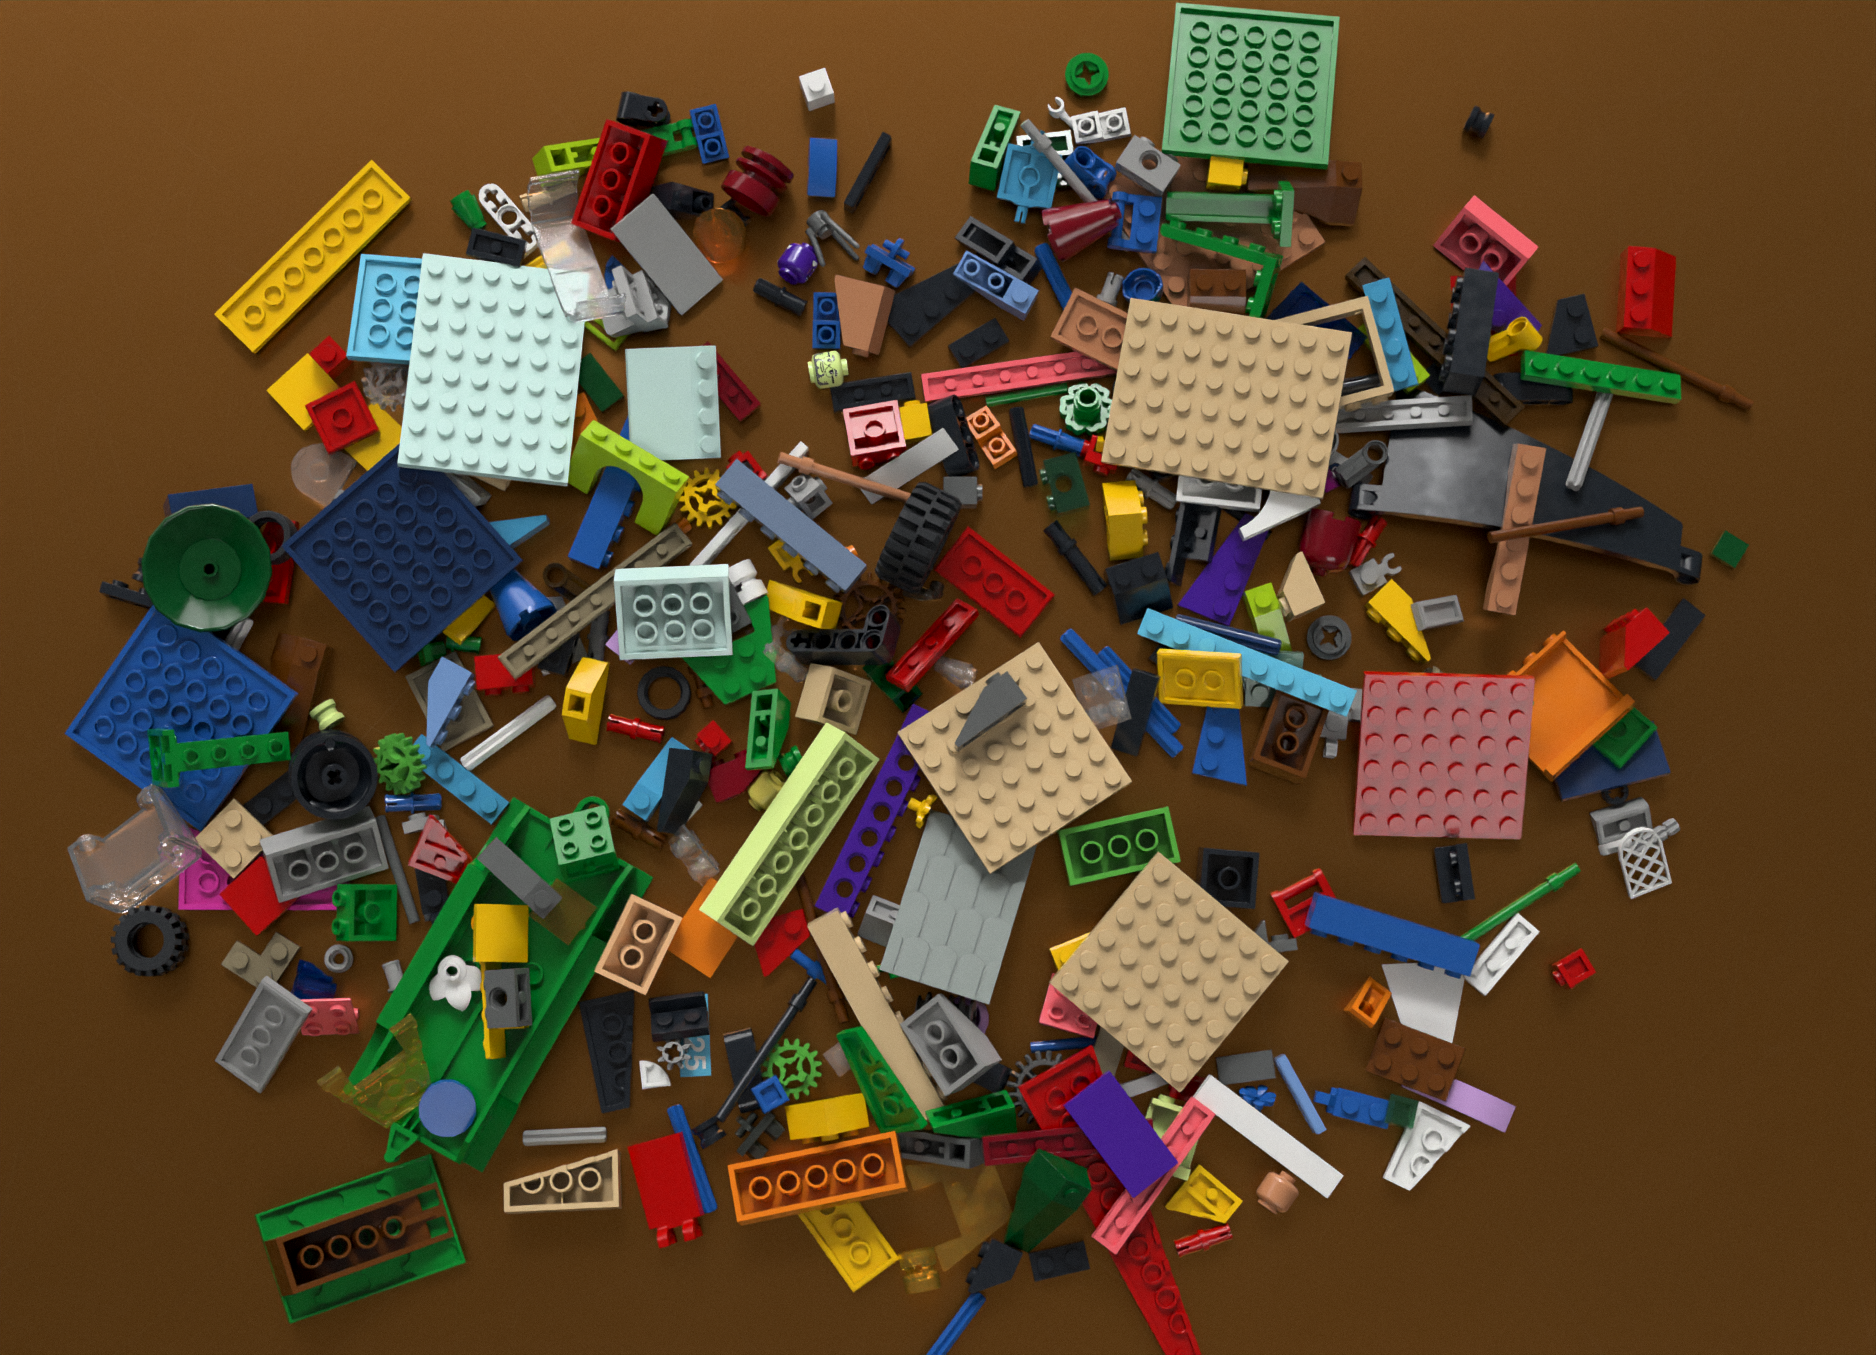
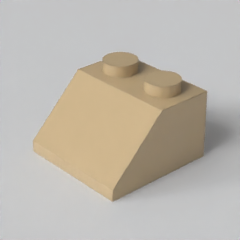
[1276,552,1325,622]
[795,663,871,735]

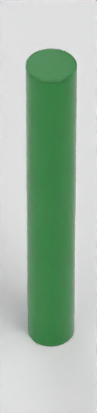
[985,382,1068,407]

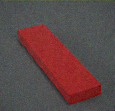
[885,598,979,692]

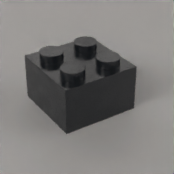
[1196,847,1260,909]

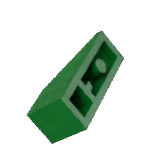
[968,105,1021,191]
[745,689,791,771]
[925,1090,1017,1139]

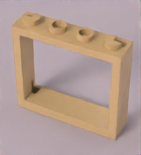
[1275,296,1394,412]

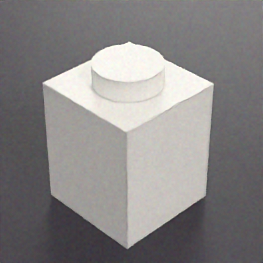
[799,68,835,111]

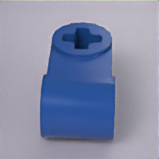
[1064,146,1117,198]

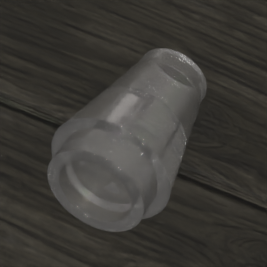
[934,656,978,689]

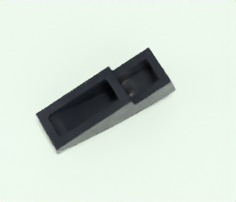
[955,216,1042,285]

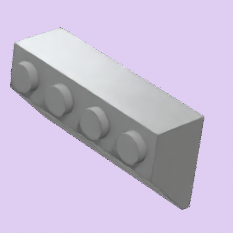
[259,806,389,903]

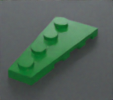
[836,1026,928,1134]

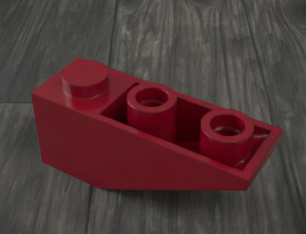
[708,743,784,804]

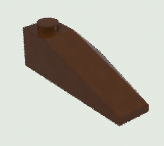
[1246,160,1363,226]

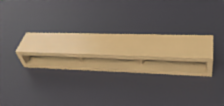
[807,907,948,1120]

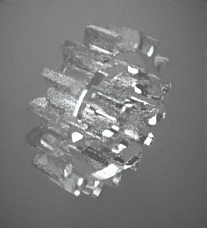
[361,362,409,411]

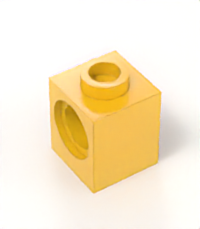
[1205,156,1248,193]
[899,400,932,444]

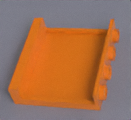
[1507,630,1635,782]

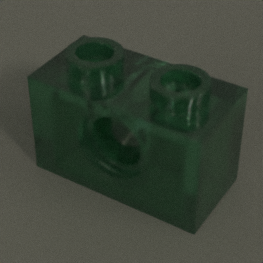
[1039,452,1090,518]

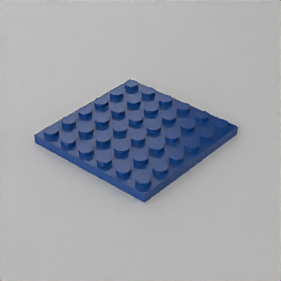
[65,605,298,831]

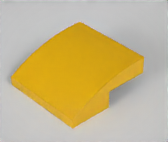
[473,904,529,963]

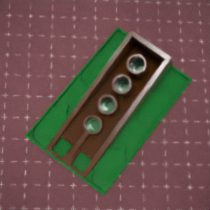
[254,1154,466,1324]

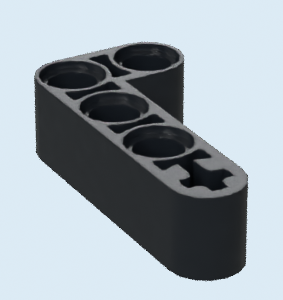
[786,605,901,665]

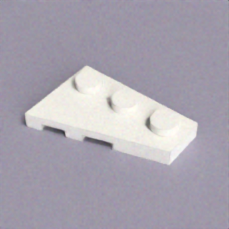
[1382,1101,1470,1191]

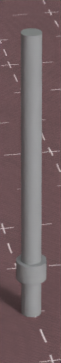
[1020,119,1129,252]

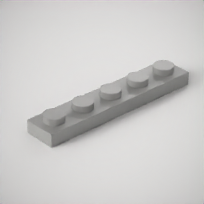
[1335,395,1473,433]

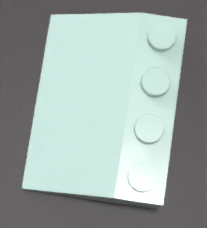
[625,346,721,460]
[614,564,733,660]

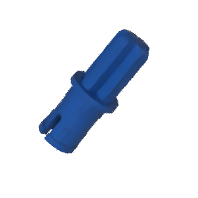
[1029,424,1085,456]
[385,792,442,814]

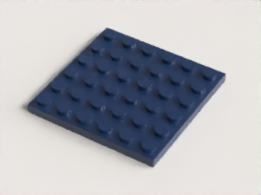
[281,443,523,673]

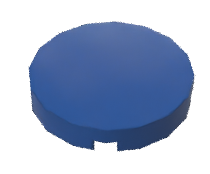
[419,1079,476,1137]

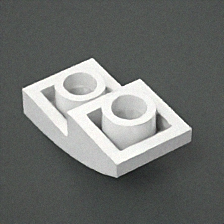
[1071,107,1131,144]

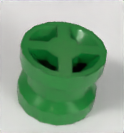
[778,745,802,778]

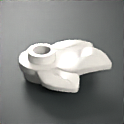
[429,955,481,1011]

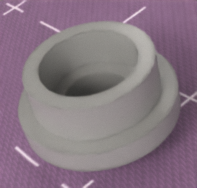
[324,945,353,973]

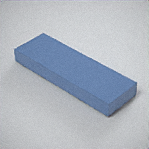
[1273,1054,1327,1134]

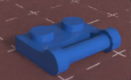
[1107,191,1162,254]

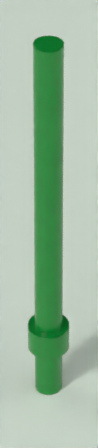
[1460,863,1581,941]

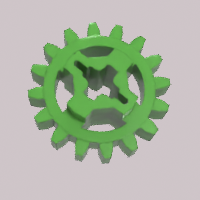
[373,733,427,795]
[761,1038,822,1100]

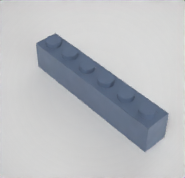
[715,459,867,594]

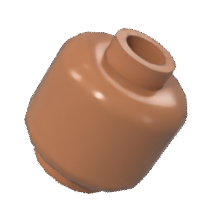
[1256,1171,1299,1215]

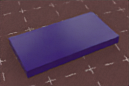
[1063,1070,1178,1198]

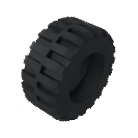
[875,482,962,594]

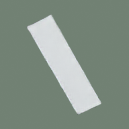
[861,428,959,504]

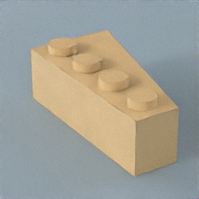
[504,1149,622,1214]

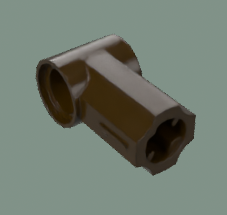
[543,563,590,601]

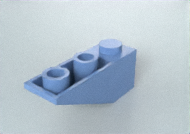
[953,250,1039,321]
[426,657,476,749]

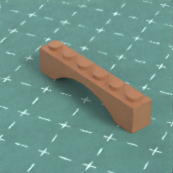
[1483,444,1546,615]

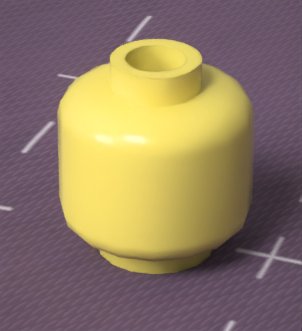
[747,770,787,811]

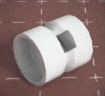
[729,559,768,606]

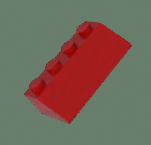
[571,118,668,242]
[1599,607,1670,679]

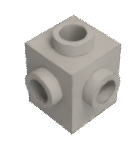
[784,473,832,520]

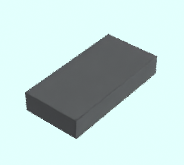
[1215,1050,1276,1085]

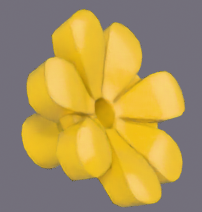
[907,794,937,829]

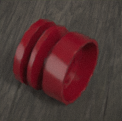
[721,145,794,217]

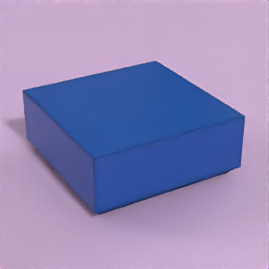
[750,1075,789,1114]

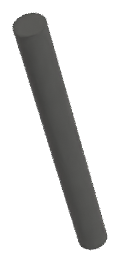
[375,815,420,924]

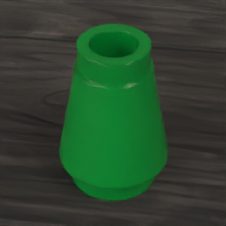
[450,190,487,231]

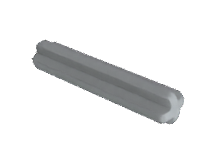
[523,1127,607,1146]

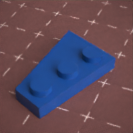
[1191,707,1247,786]

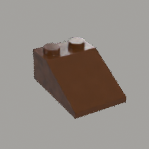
[1187,269,1246,316]
[1247,690,1329,785]

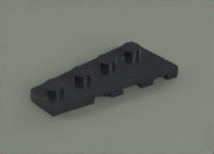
[887,263,977,348]

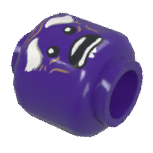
[777,243,818,285]

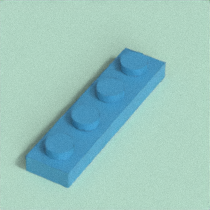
[1362,278,1419,392]
[413,734,510,825]

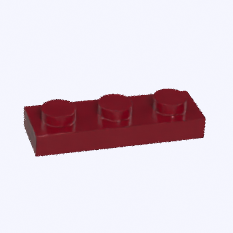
[702,341,761,423]

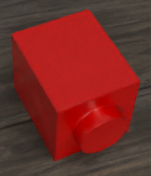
[309,335,354,380]

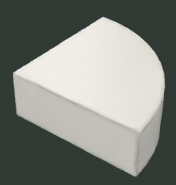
[1598,838,1633,856]
[639,1061,671,1089]

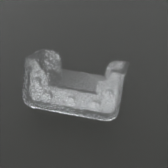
[67,784,202,913]

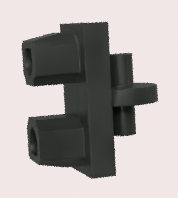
[734,1111,785,1160]

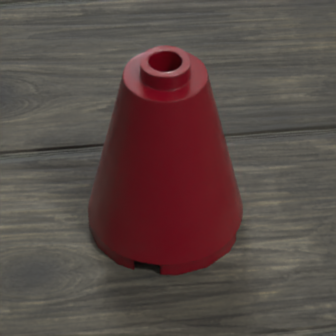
[1042,199,1122,262]

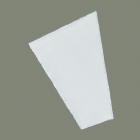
[1382,963,1464,1043]

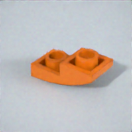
[967,405,1018,470]

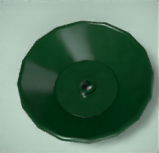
[141,503,272,633]

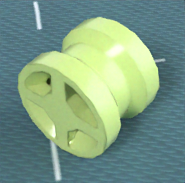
[309,699,345,730]

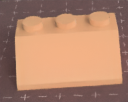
[594,894,682,995]

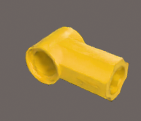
[1487,317,1542,362]

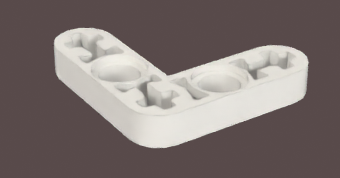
[479,184,540,261]

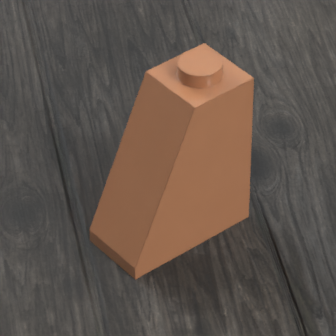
[835,275,895,358]

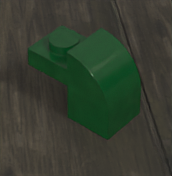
[862,659,923,713]

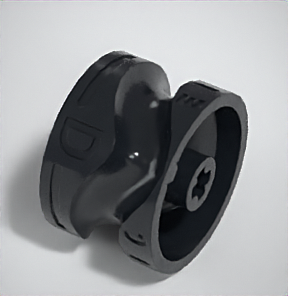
[288,729,378,820]

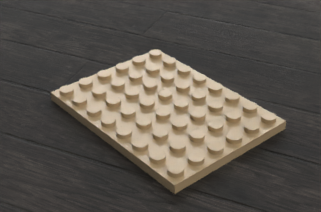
[1101,298,1352,499]

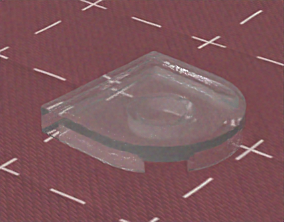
[291,443,358,507]

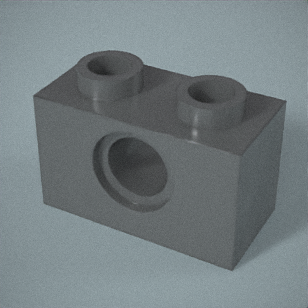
[483,968,532,1028]

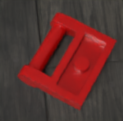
[1270,868,1337,939]

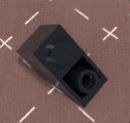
[650,182,714,221]
[965,1236,1023,1294]

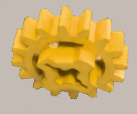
[679,468,738,529]

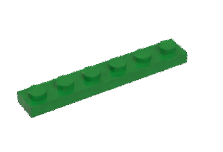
[1521,350,1681,404]

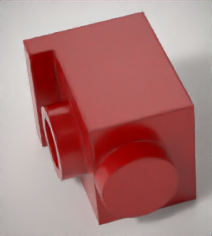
[694,720,734,762]

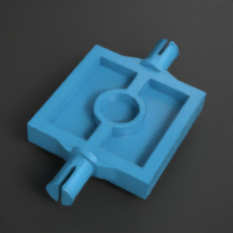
[996,130,1062,224]

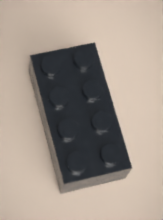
[1439,267,1499,396]

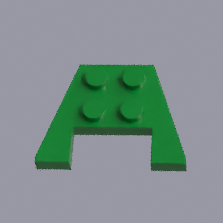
[682,595,777,706]

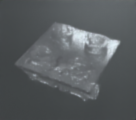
[1073,665,1132,730]
[668,824,720,886]

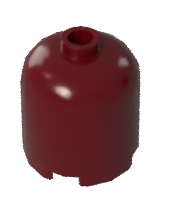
[1299,508,1362,577]

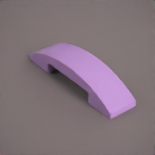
[1401,1079,1516,1132]

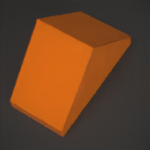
[1343,976,1392,1028]

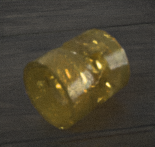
[898,1247,941,1294]

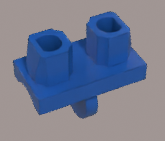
[863,238,916,288]

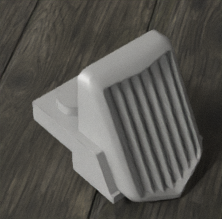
[596,265,671,337]

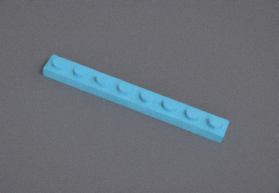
[1137,608,1357,717]

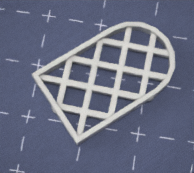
[1618,827,1672,899]

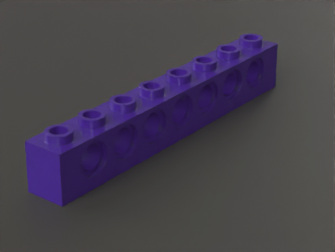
[815,704,930,918]

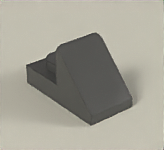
[1253,920,1298,952]

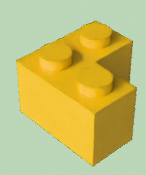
[1102,480,1148,561]
[785,1093,869,1144]

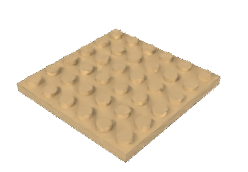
[897,642,1132,874]
[1049,852,1289,1092]

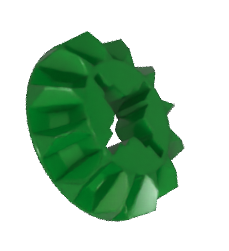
[1065,53,1109,96]

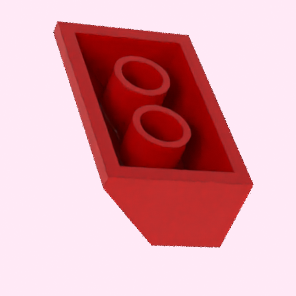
[1616,246,1676,338]

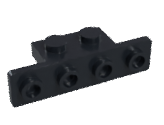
[1165,502,1222,586]

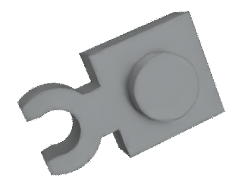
[1348,553,1402,596]

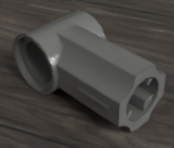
[1333,440,1388,490]

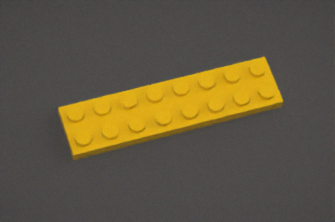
[214,160,412,354]

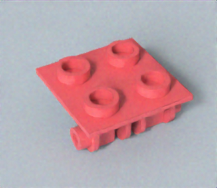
[1039,973,1097,1039]
[301,998,359,1036]

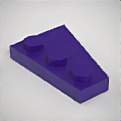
[1478,260,1542,333]

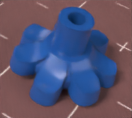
[1239,1085,1276,1113]

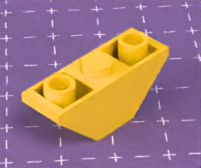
[562,657,610,745]

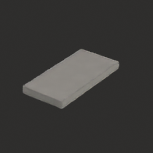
[610,194,723,315]
[215,976,313,1093]

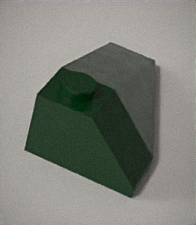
[1004,1148,1092,1253]

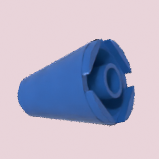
[490,569,557,641]

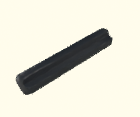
[1009,407,1038,488]

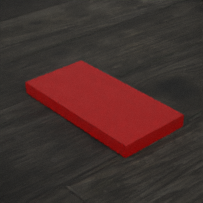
[934,526,1055,639]

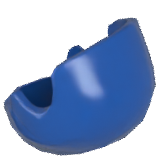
[1122,268,1164,304]

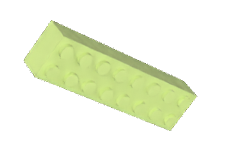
[699,722,879,946]

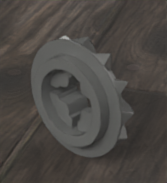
[1306,615,1352,660]

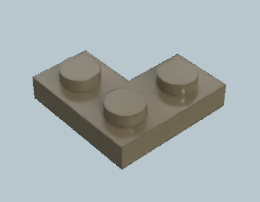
[221,932,302,988]

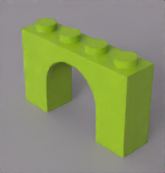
[568,420,689,536]

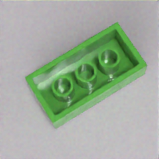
[1057,807,1181,887]

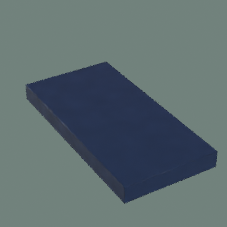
[1554,721,1671,802]

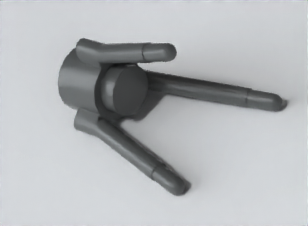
[805,210,860,267]

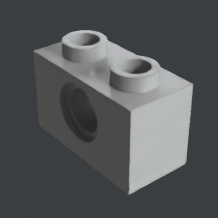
[1115,135,1181,197]

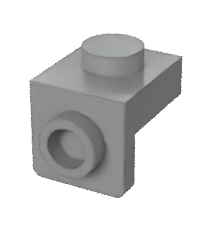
[402,812,447,834]

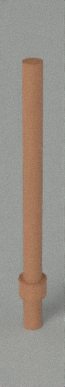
[777,452,911,503]

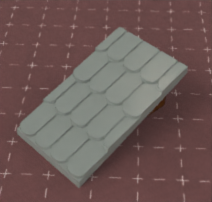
[879,809,1037,1004]

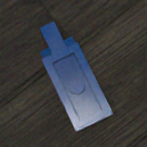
[1313,1087,1394,1129]

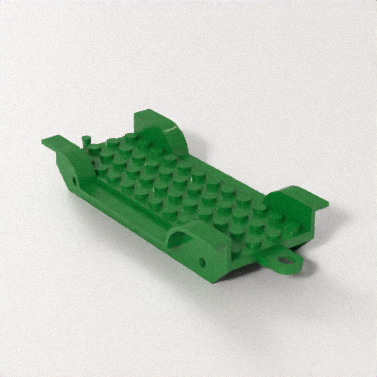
[341,796,654,1173]

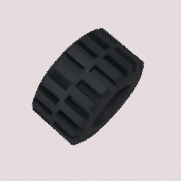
[110,905,190,976]

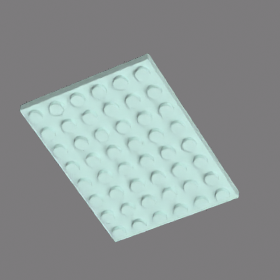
[397,253,590,486]

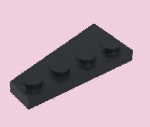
[579,990,635,1113]

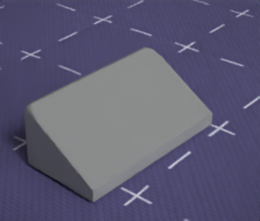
[1590,797,1653,845]

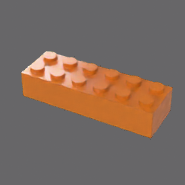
[727,1131,908,1226]

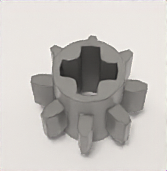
[657,1039,692,1070]

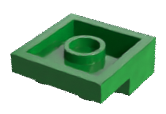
[332,884,397,941]

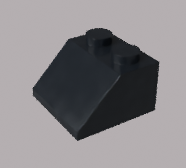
[1103,552,1173,625]

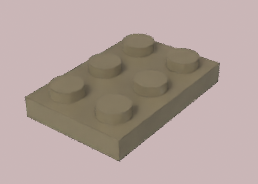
[405,651,494,752]

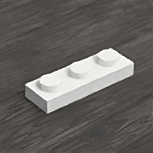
[1463,913,1540,996]

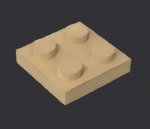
[194,799,273,879]

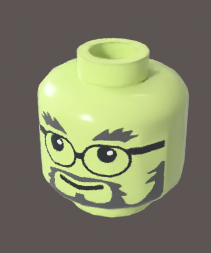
[808,351,849,389]

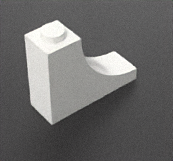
[1238,491,1321,541]

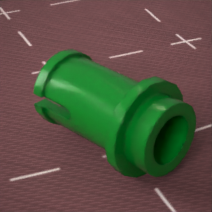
[446,636,482,655]

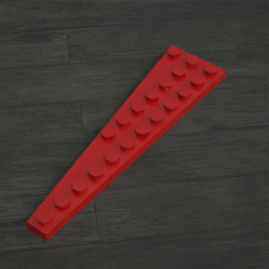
[1017,1045,1201,1355]

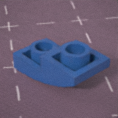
[690,104,729,164]
[807,137,837,197]
[812,292,841,349]

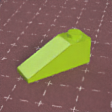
[532,138,600,184]
[1242,582,1292,651]

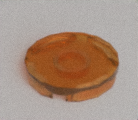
[693,208,746,263]

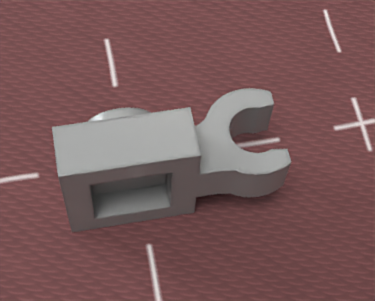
[1320,711,1349,759]

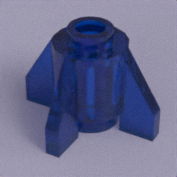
[290,959,337,1000]

